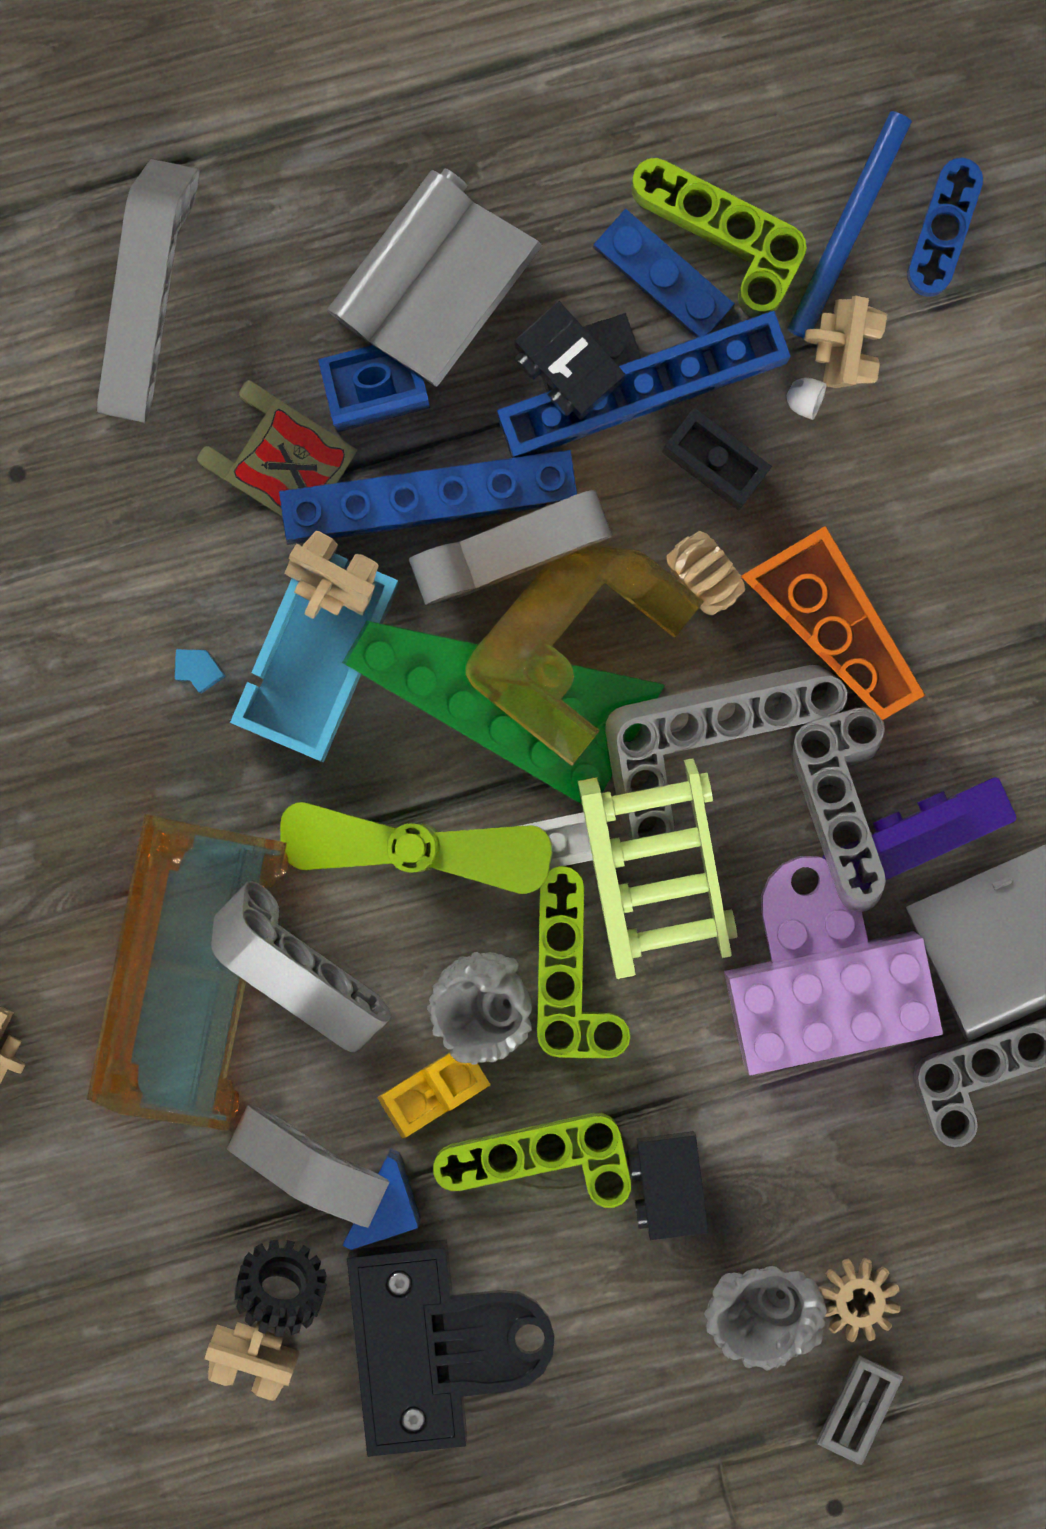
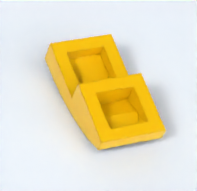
[377,1053,491,1139]

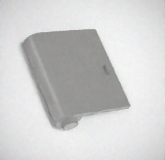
[327,168,543,387]
[906,844,1046,1042]

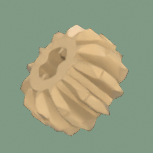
[667,531,745,615]
[819,1258,900,1342]

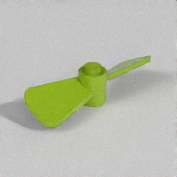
[280,802,553,894]

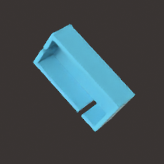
[230,554,400,763]

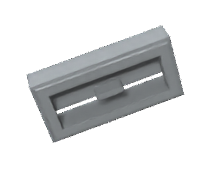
[816,1354,903,1465]

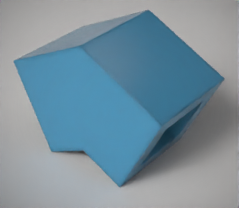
[175,649,226,694]

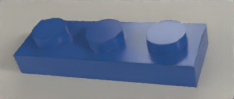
[593,208,734,338]

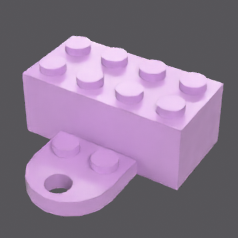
[724,856,943,1075]

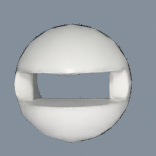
[786,378,826,420]

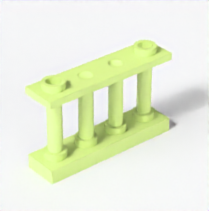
[578,758,738,979]

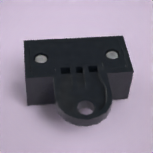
[347,1239,555,1457]

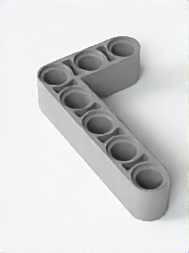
[97,159,199,423]
[605,665,847,840]

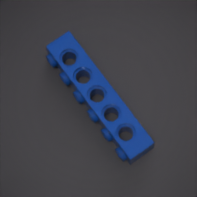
[497,310,791,458]
[279,450,577,545]

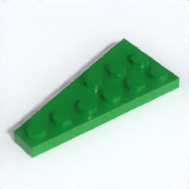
[342,620,665,805]

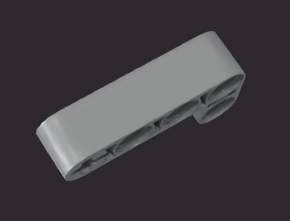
[409,490,612,605]
[791,707,886,912]
[211,881,391,1053]
[913,1016,1046,1147]
[227,1105,390,1228]

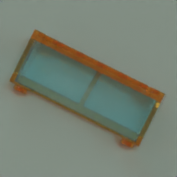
[87,814,288,1131]

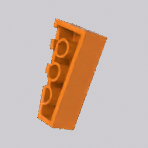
[741,526,926,720]

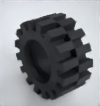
[234,1240,327,1336]

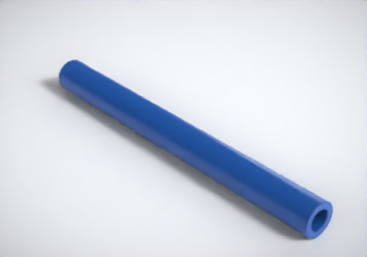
[787,111,912,339]

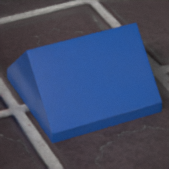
[318,345,430,432]
[342,1148,421,1250]

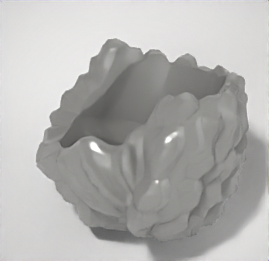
[427,952,532,1065]
[704,1266,827,1371]

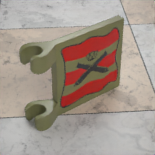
[197,381,358,517]

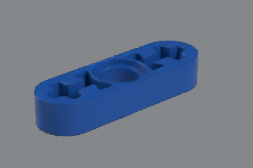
[907,158,983,297]

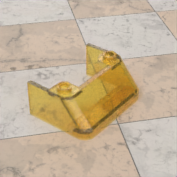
[466,545,704,766]

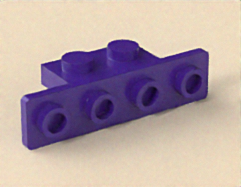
[822,777,1017,891]

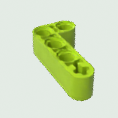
[631,158,807,318]
[537,866,630,1058]
[433,1113,631,1208]

